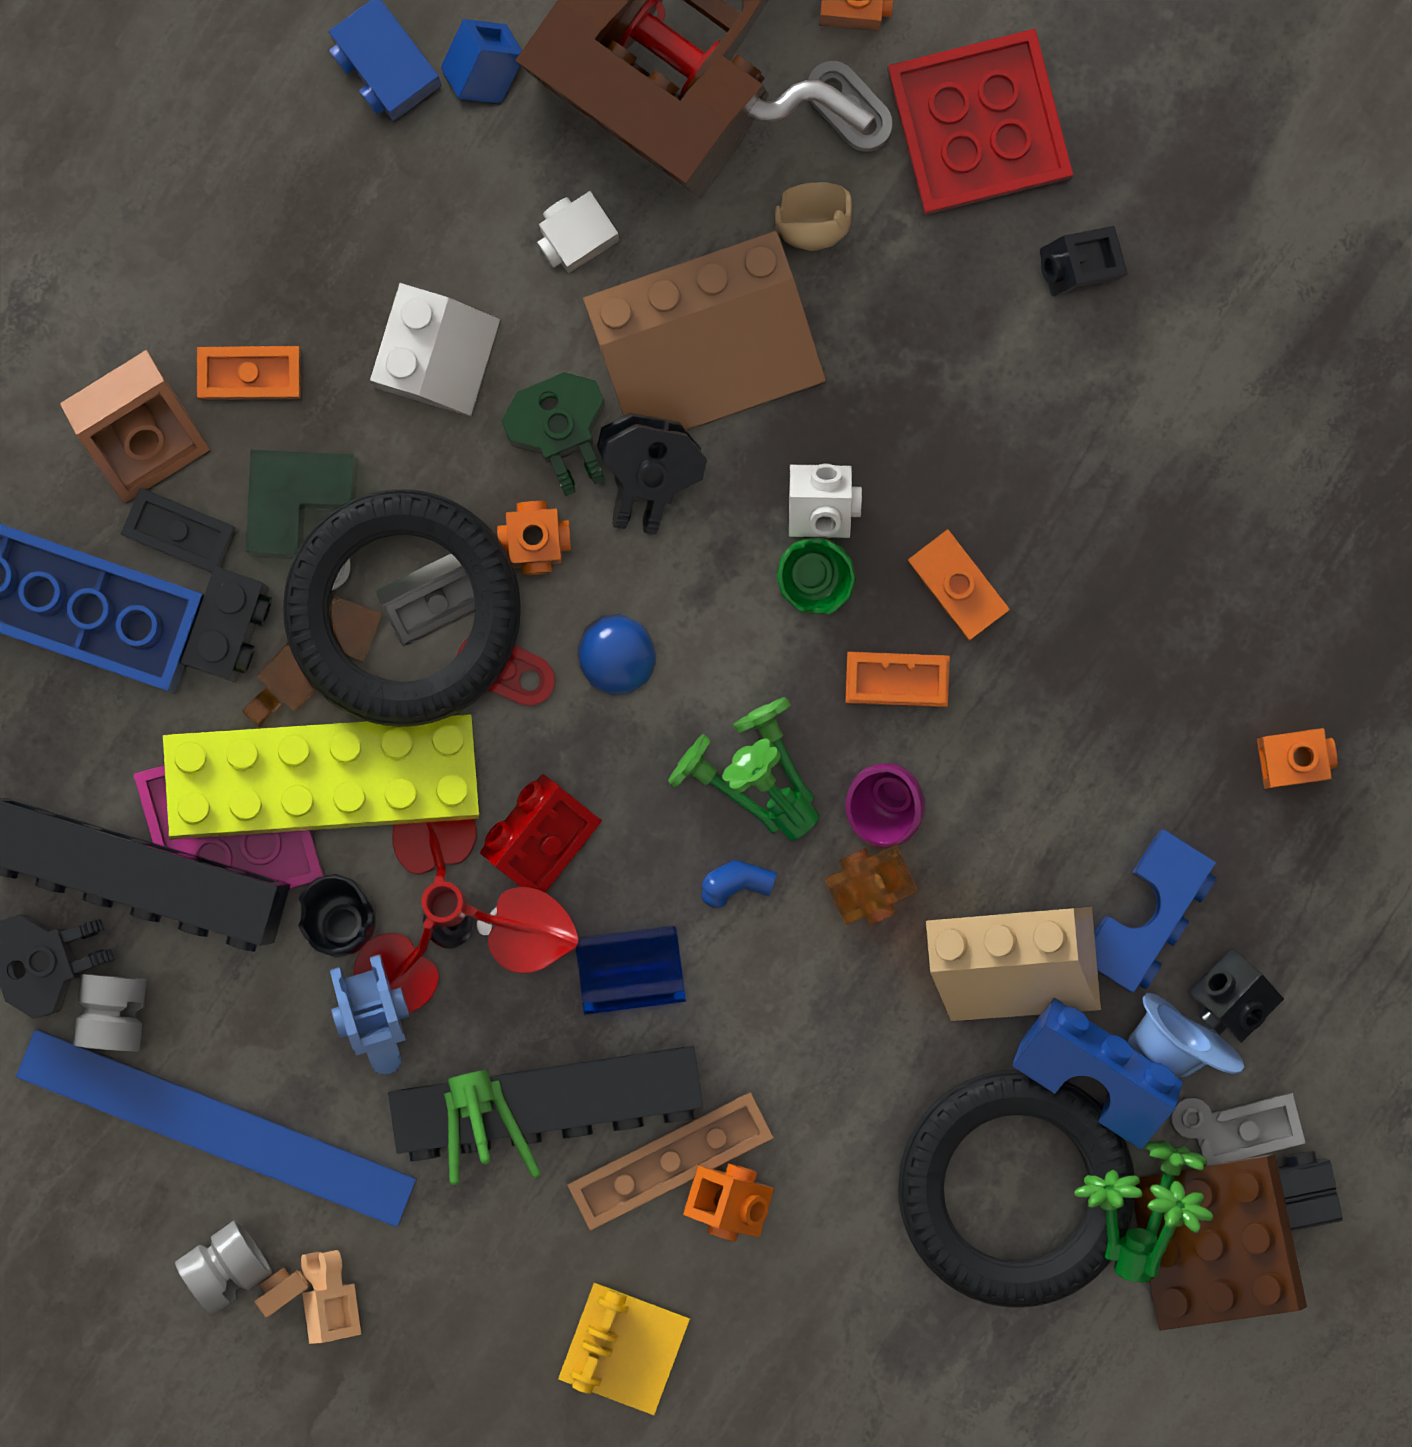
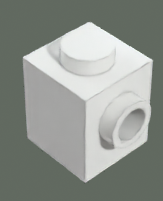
[537,191,619,274]

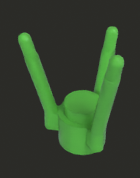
[444,1069,541,1185]

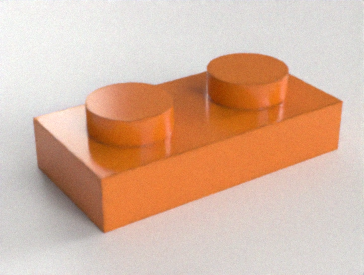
[197,346,301,400]

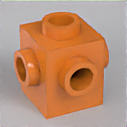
[497,501,571,576]
[683,1163,775,1242]

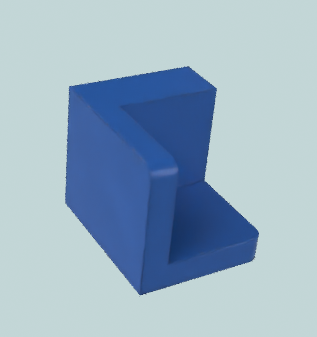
[441,19,522,103]

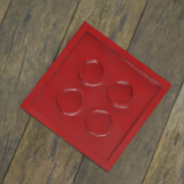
[887,28,1073,215]

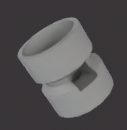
[73,974,147,1052]
[175,1219,273,1316]

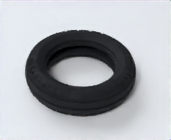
[283,489,521,727]
[898,1070,1135,1308]

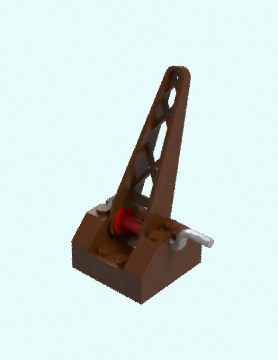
[515,0,874,199]

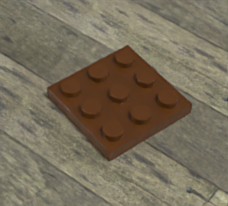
[1134,1154,1307,1331]

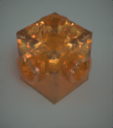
[824,845,918,926]

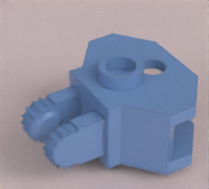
[330,954,410,1075]

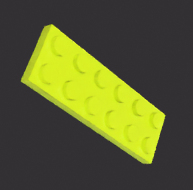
[163,714,479,840]

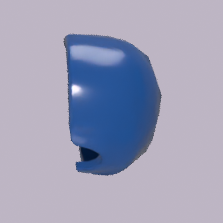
[577,614,656,695]

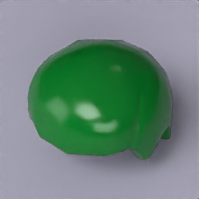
[776,537,856,615]

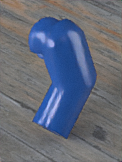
[701,860,777,908]

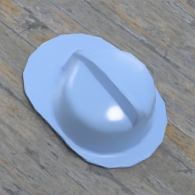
[1128,993,1245,1078]

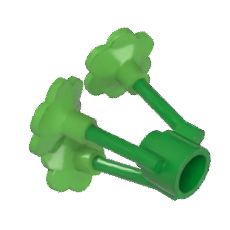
[668,697,820,841]

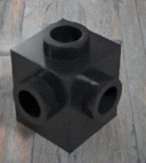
[1189,949,1284,1043]

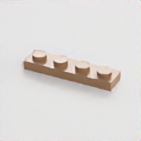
[567,1091,774,1231]

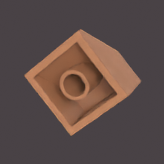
[60,350,210,504]

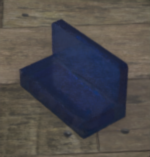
[575,926,686,1015]

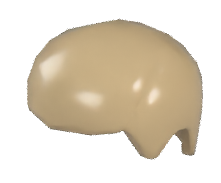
[774,182,852,251]

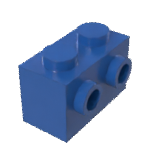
[328,0,442,122]

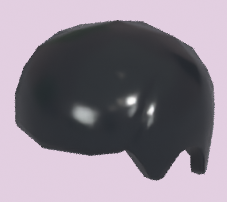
[298,874,376,958]

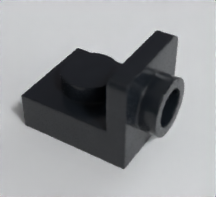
[1040,226,1128,296]

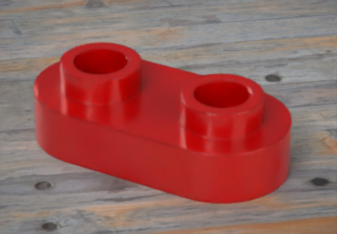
[457,638,555,706]

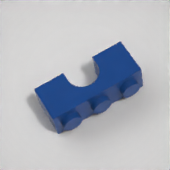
[1094,829,1217,993]
[1012,998,1183,1150]

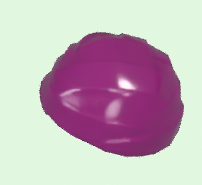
[845,763,925,847]

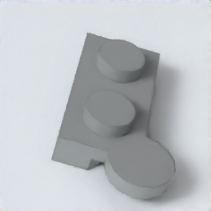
[1171,1093,1306,1165]

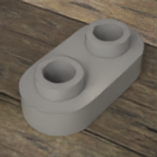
[808,61,892,152]

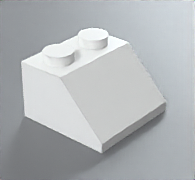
[370,283,501,417]

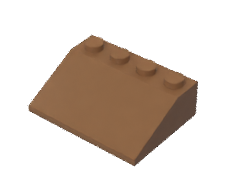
[583,230,826,431]

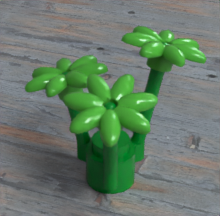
[1074,1140,1213,1283]

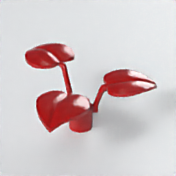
[353,819,579,1014]

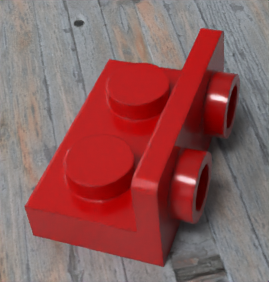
[480,774,602,892]

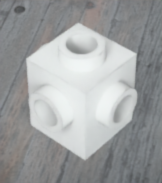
[789,464,862,539]

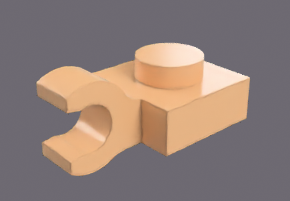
[301,1250,362,1344]

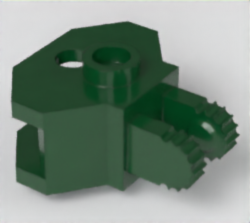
[501,372,605,497]

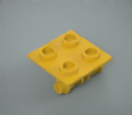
[558,1282,690,1415]

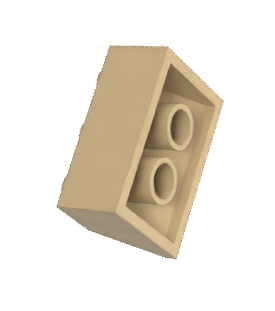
[926,907,1101,1021]

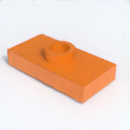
[907,529,1010,641]
[845,652,950,708]

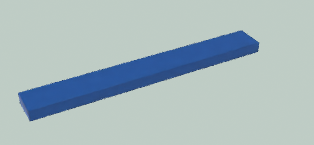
[16,1029,417,1227]

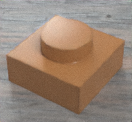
[254,1267,312,1318]

